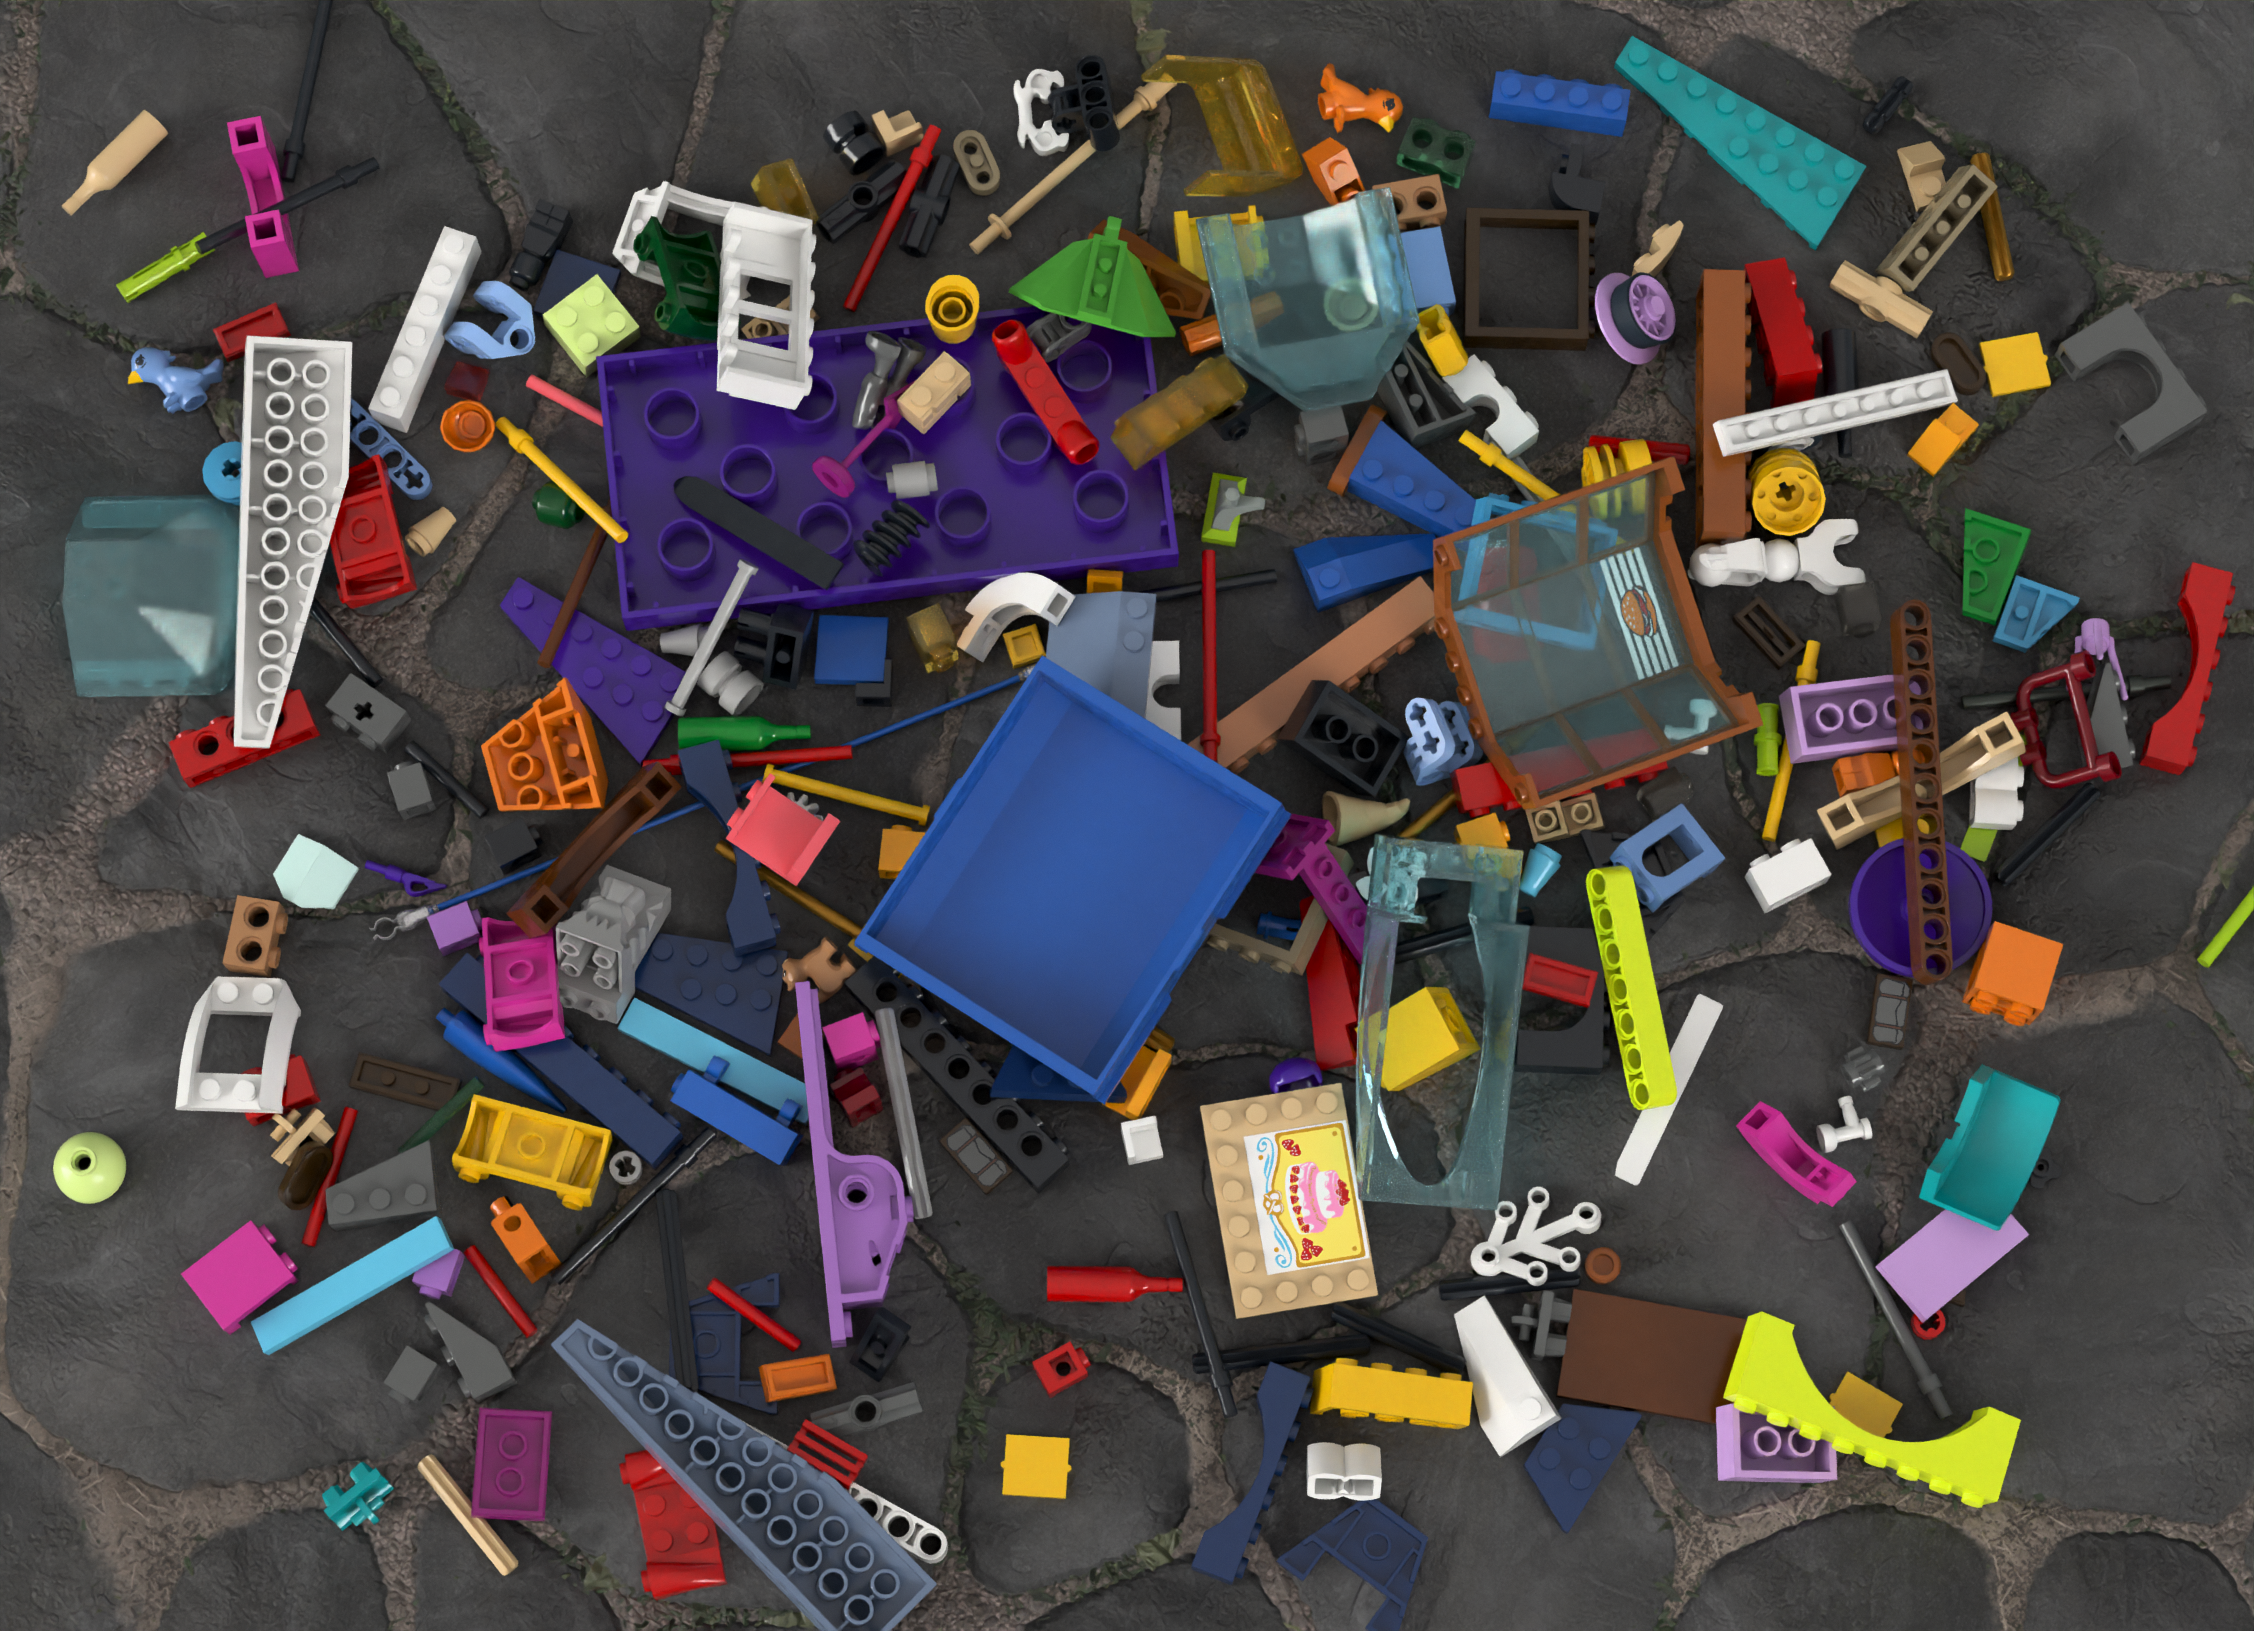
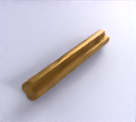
[1970,152,2015,281]

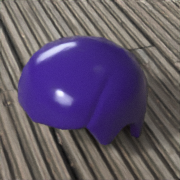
[1269,1057,1323,1094]

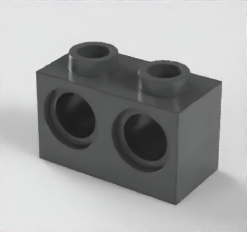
[1293,403,1349,466]

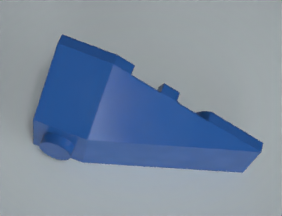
[1293,533,1436,613]

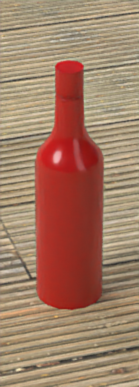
[1047,1266,1183,1302]

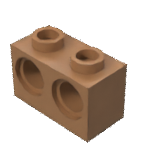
[1370,174,1447,236]
[223,895,288,978]

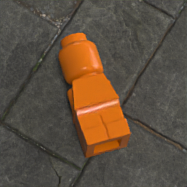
[1832,749,1925,798]

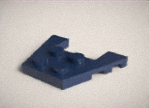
[669,1273,780,1415]
[1276,1499,1428,1631]

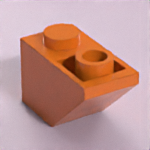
[1302,137,1371,221]

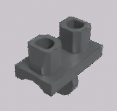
[1510,1290,1572,1361]

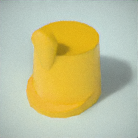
[925,275,979,344]

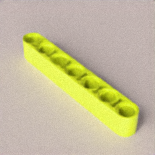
[1586,865,1677,1110]

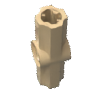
[1829,260,1933,338]

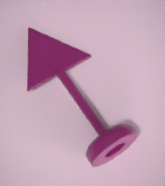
[812,380,916,498]

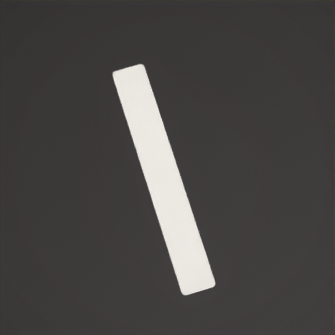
[1615,994,1723,1186]

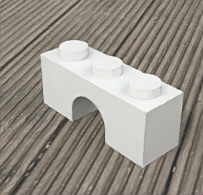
[1442,354,1539,460]
[1146,641,1181,740]

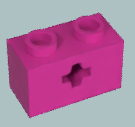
[822,1012,881,1073]

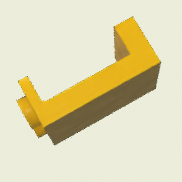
[1173,205,1268,285]

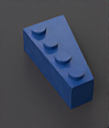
[1347,420,1476,551]

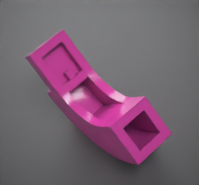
[1736,1101,1857,1207]

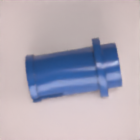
[1256,911,1302,941]

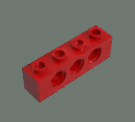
[168,689,320,788]

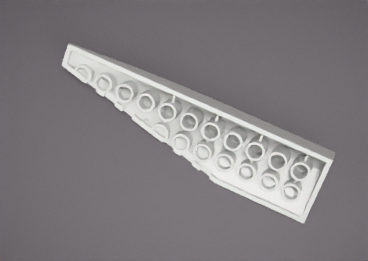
[234,336,352,748]

